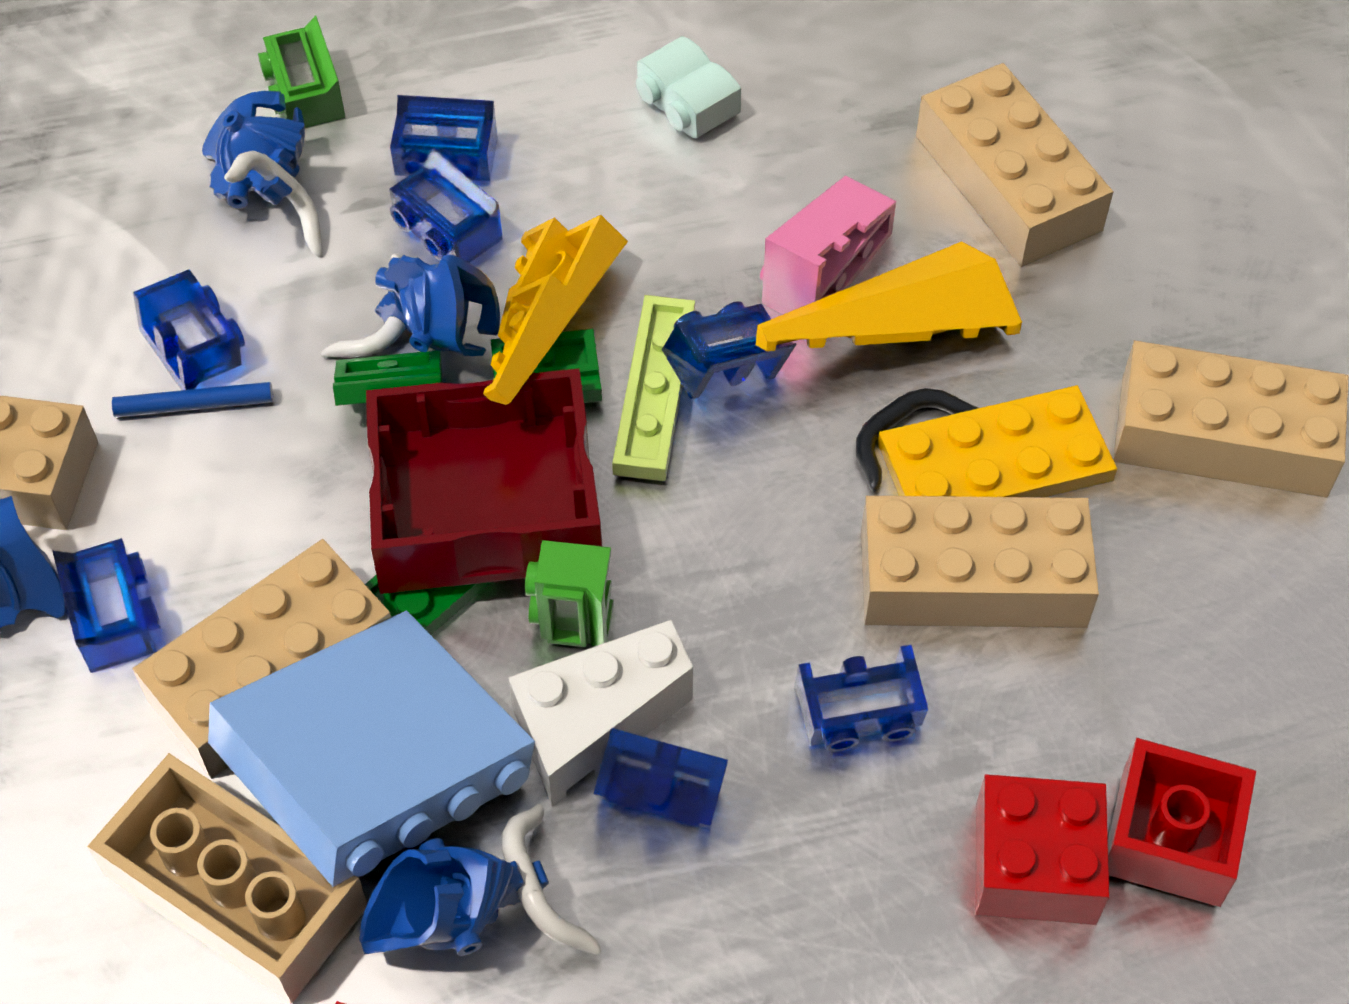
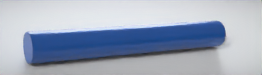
[112,382,273,418]

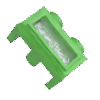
[258,15,346,128]
[525,540,614,647]

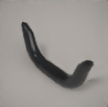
[856,388,978,492]

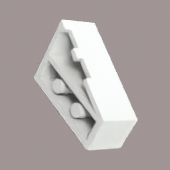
[508,620,693,806]

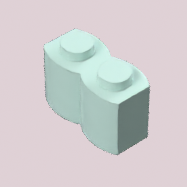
[636,36,741,139]

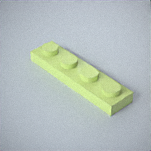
[612,295,695,481]

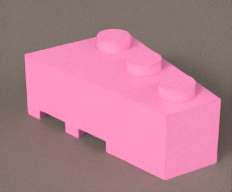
[760,175,896,314]

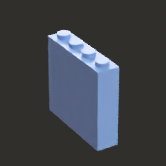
[208,610,535,887]

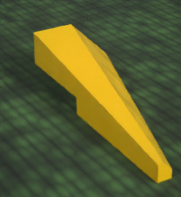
[483,215,628,405]
[756,241,1022,351]

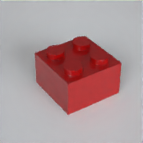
[1108,738,1257,907]
[975,774,1109,925]

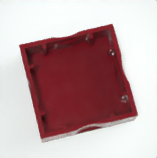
[366,368,602,594]

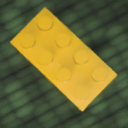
[878,385,1117,497]

